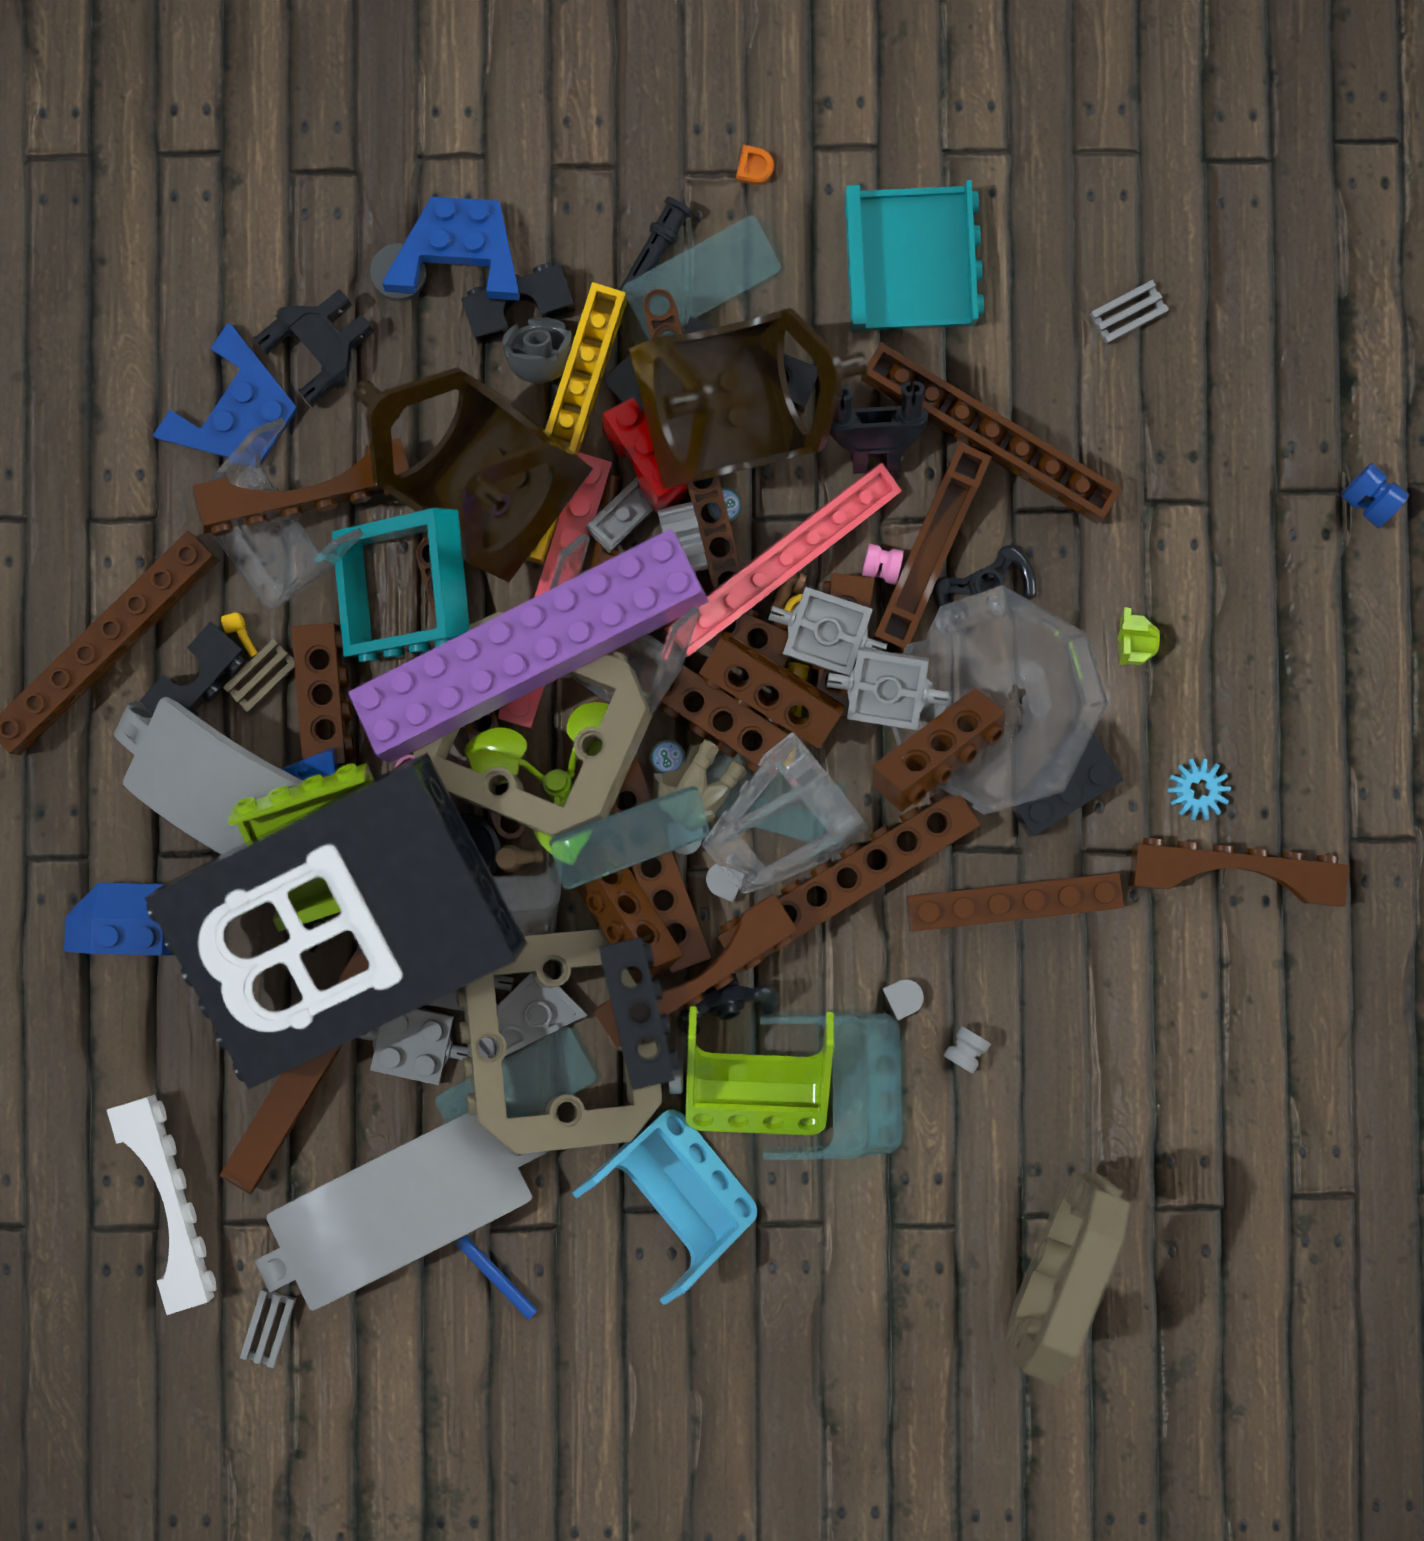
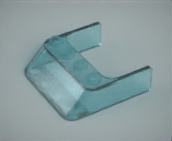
[760,1013,902,1160]

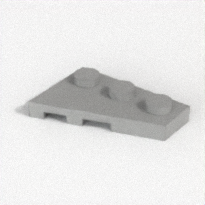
[478,969,588,1058]

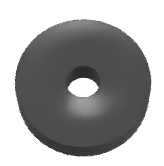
[370,243,427,301]

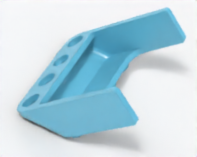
[572,1109,757,1305]

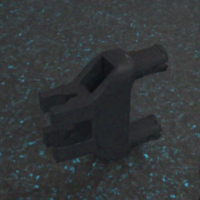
[253,289,374,408]
[829,381,928,474]

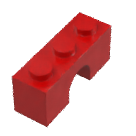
[602,397,687,514]

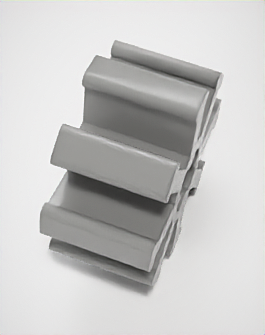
[657,502,708,572]

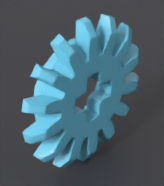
[1167,758,1231,821]

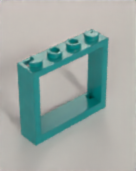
[332,508,470,663]

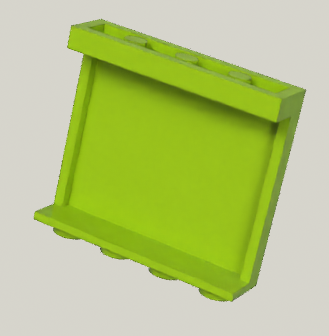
[228,763,374,932]

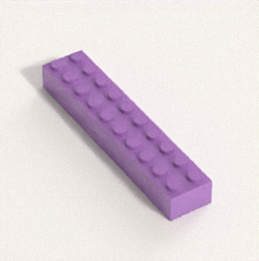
[348,528,709,764]

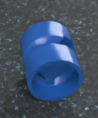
[1341,463,1409,529]

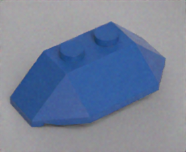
[64,883,173,956]

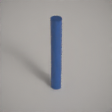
[455,1235,538,1320]

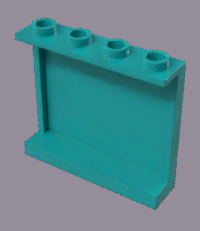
[844,180,984,332]

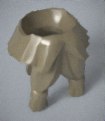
[651,739,747,830]

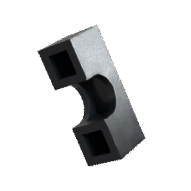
[461,263,575,345]
[140,622,248,717]

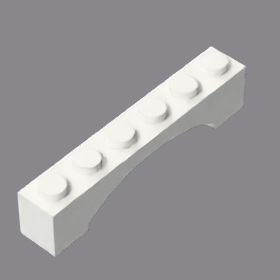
[107,1094,217,1315]

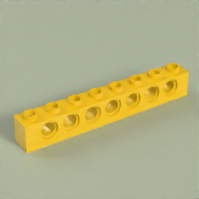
[526,282,627,565]

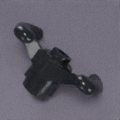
[933,545,1036,633]
[677,973,779,1036]

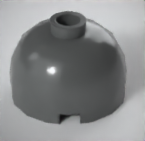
[502,317,573,384]

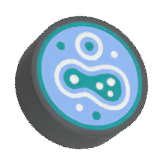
[707,488,742,522]
[650,740,685,773]

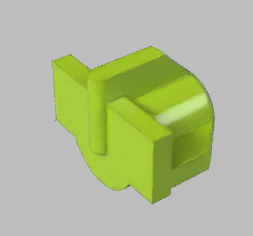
[1117,607,1160,665]

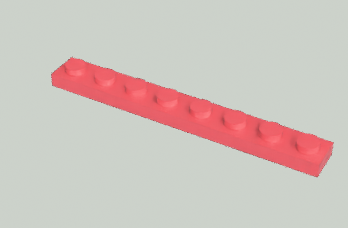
[498,452,613,729]
[664,463,902,657]

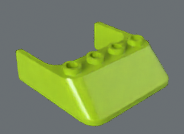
[685,1006,834,1135]

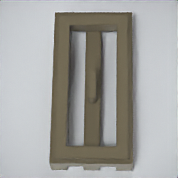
[223,639,295,713]

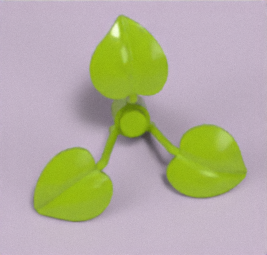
[464,702,609,863]

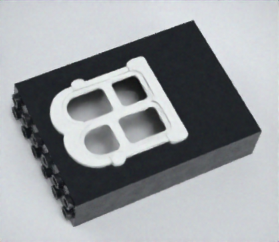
[145,752,528,1090]

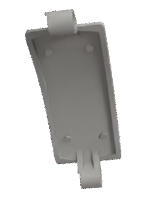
[114,697,303,855]
[255,1113,549,1310]

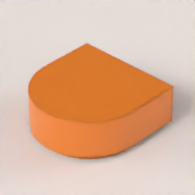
[736,144,774,185]

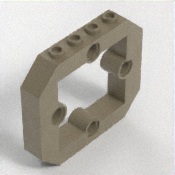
[413,612,652,840]
[456,929,662,1154]
[1004,1169,1130,1386]

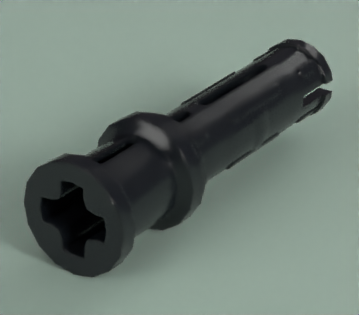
[618,196,693,301]

